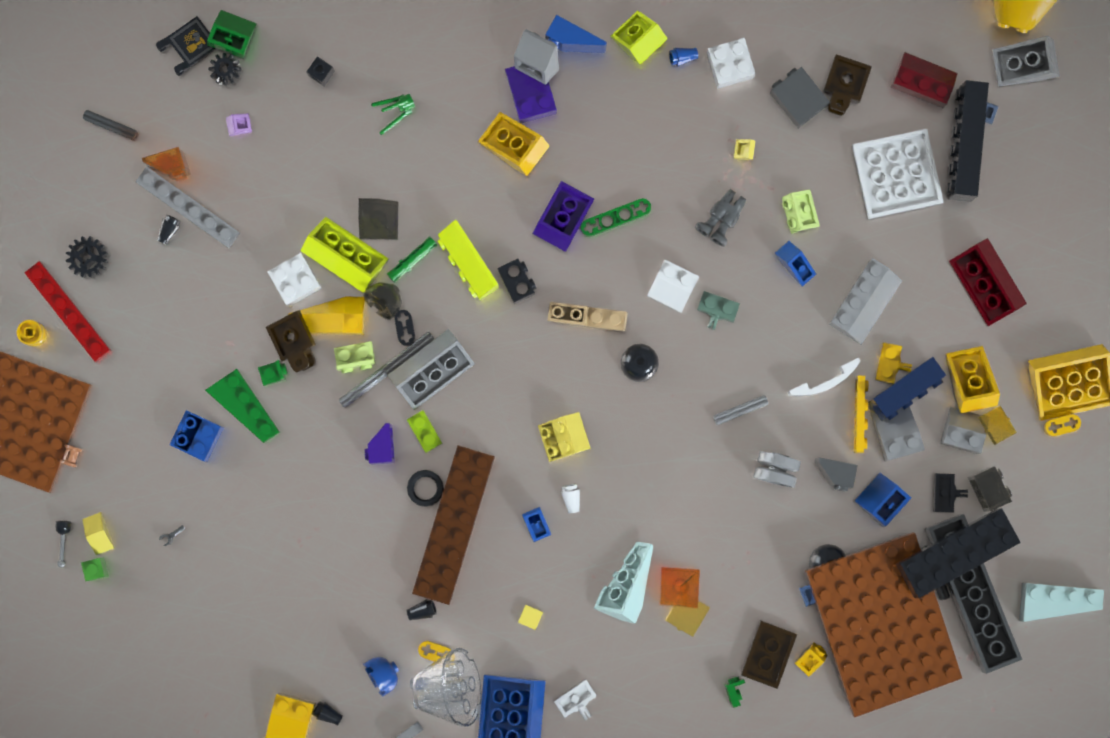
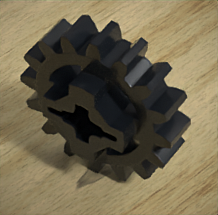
[66,236,108,278]

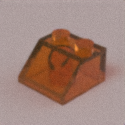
[142,147,191,181]

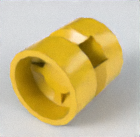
[17,320,47,347]

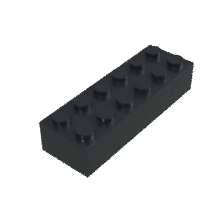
[946,80,989,202]
[896,508,1021,598]

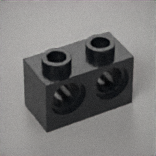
[498,259,537,304]

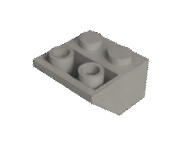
[514,29,559,85]

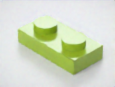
[407,410,442,453]

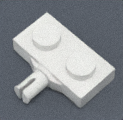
[554,680,597,720]

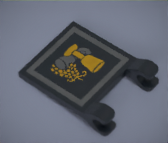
[156,16,216,76]

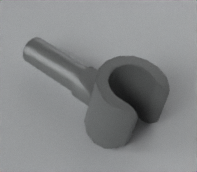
[159,525,185,546]

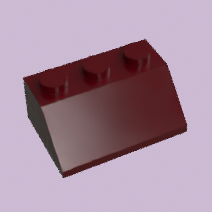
[891,52,958,108]

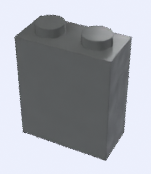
[770,67,830,129]

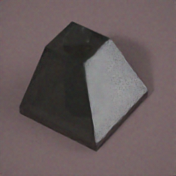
[358,198,399,240]

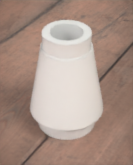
[561,484,580,513]

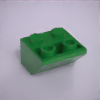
[207,10,257,59]

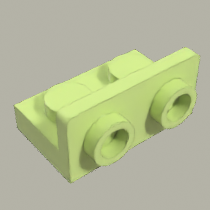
[782,189,820,234]
[334,341,376,374]

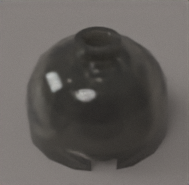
[363,282,402,320]

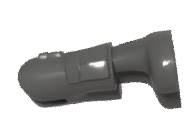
[695,189,746,247]

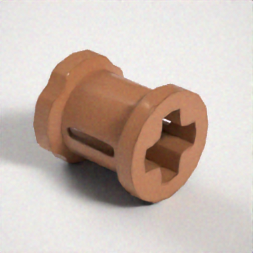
[60,444,82,468]

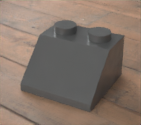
[814,457,858,492]

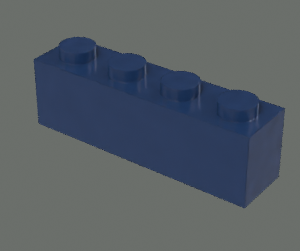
[868,357,946,421]

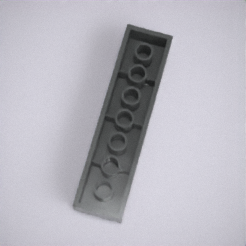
[925,514,1023,674]

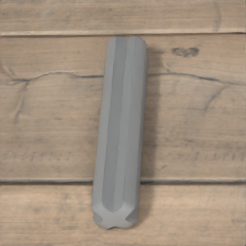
[713,395,768,425]

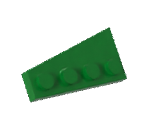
[205,369,280,443]

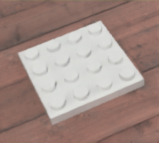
[852,129,944,219]

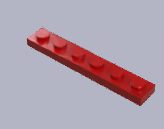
[24,261,111,362]

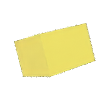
[82,512,114,555]

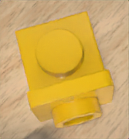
[795,642,828,677]

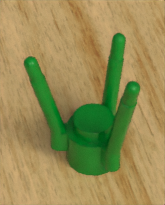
[371,94,415,135]

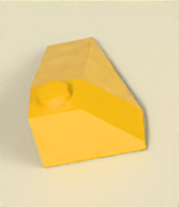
[288,296,365,335]

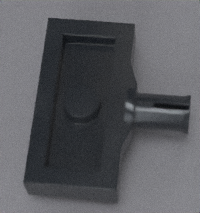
[934,473,968,513]

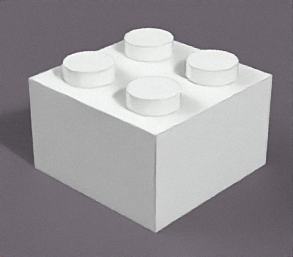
[707,38,755,89]
[268,253,322,307]

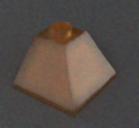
[659,567,700,608]

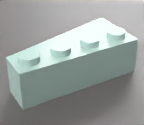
[1019,583,1104,622]

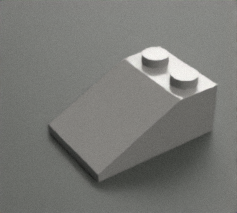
[992,36,1060,87]
[868,406,925,461]

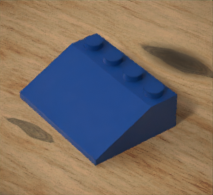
[478,675,546,738]

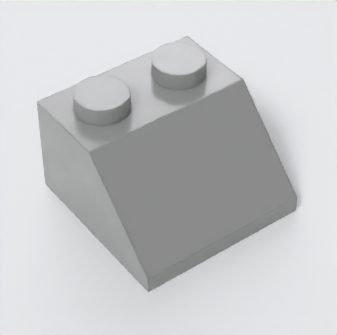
[940,407,988,454]

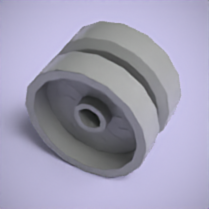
[753,451,801,488]

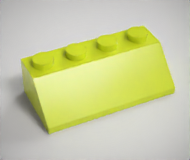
[300,217,388,293]
[437,220,499,300]

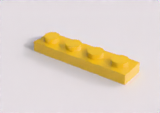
[854,375,869,453]

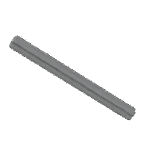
[339,332,434,408]

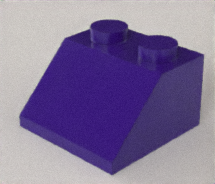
[365,423,395,465]

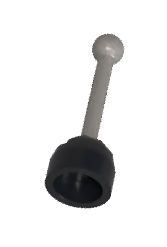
[55,521,71,568]

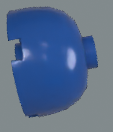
[363,657,399,697]

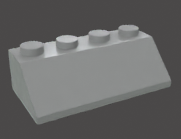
[829,258,902,345]
[388,329,475,410]

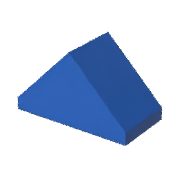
[522,507,551,542]

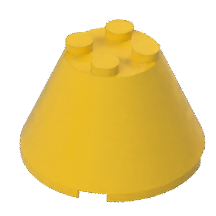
[993,0,1058,33]

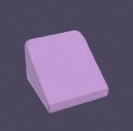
[226,113,252,136]

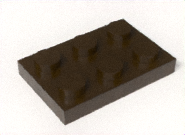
[741,621,797,689]

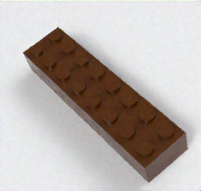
[412,445,495,605]

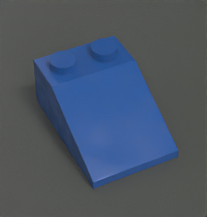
[545,15,607,53]

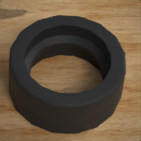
[407,470,444,507]

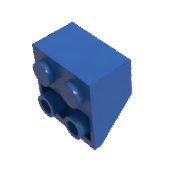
[169,410,224,462]
[854,473,911,527]

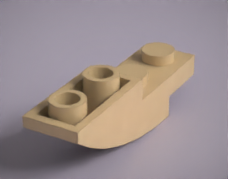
[548,302,628,331]

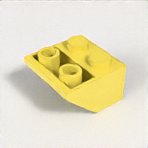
[538,412,591,462]

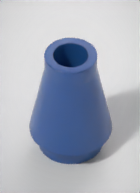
[669,48,698,66]

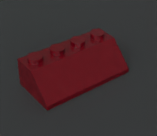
[949,238,1027,326]

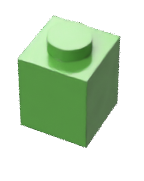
[81,558,109,581]

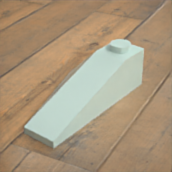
[594,542,653,623]

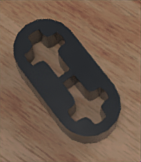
[394,310,415,346]

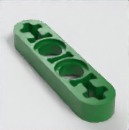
[581,198,651,237]

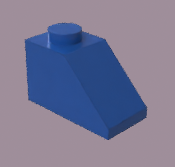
[775,241,816,287]

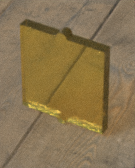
[978,406,1017,445]
[665,592,710,637]

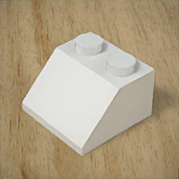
[647,260,699,313]

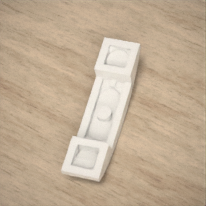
[788,358,860,396]

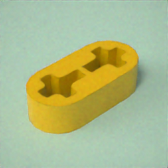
[1044,414,1081,437]
[418,641,454,665]

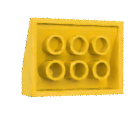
[1028,344,1110,421]

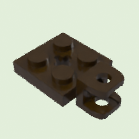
[823,54,872,116]
[266,310,316,372]

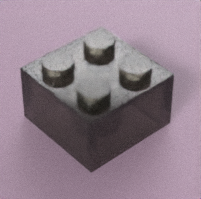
[967,466,1012,512]

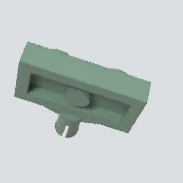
[697,291,740,330]

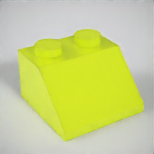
[611,10,667,64]

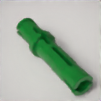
[387,236,438,283]

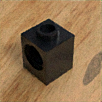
[306,56,335,86]

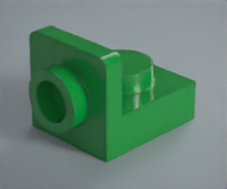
[258,360,288,386]
[724,676,745,708]

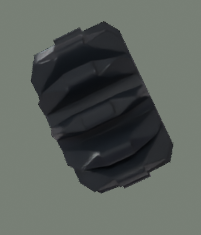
[208,53,242,86]

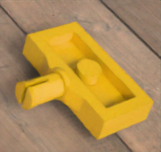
[875,342,912,384]

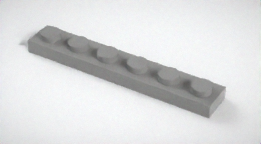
[136,166,240,248]

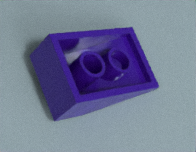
[505,66,557,123]
[532,181,594,252]

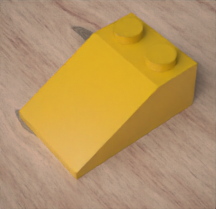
[478,112,549,176]
[945,346,1000,413]
[265,693,316,738]

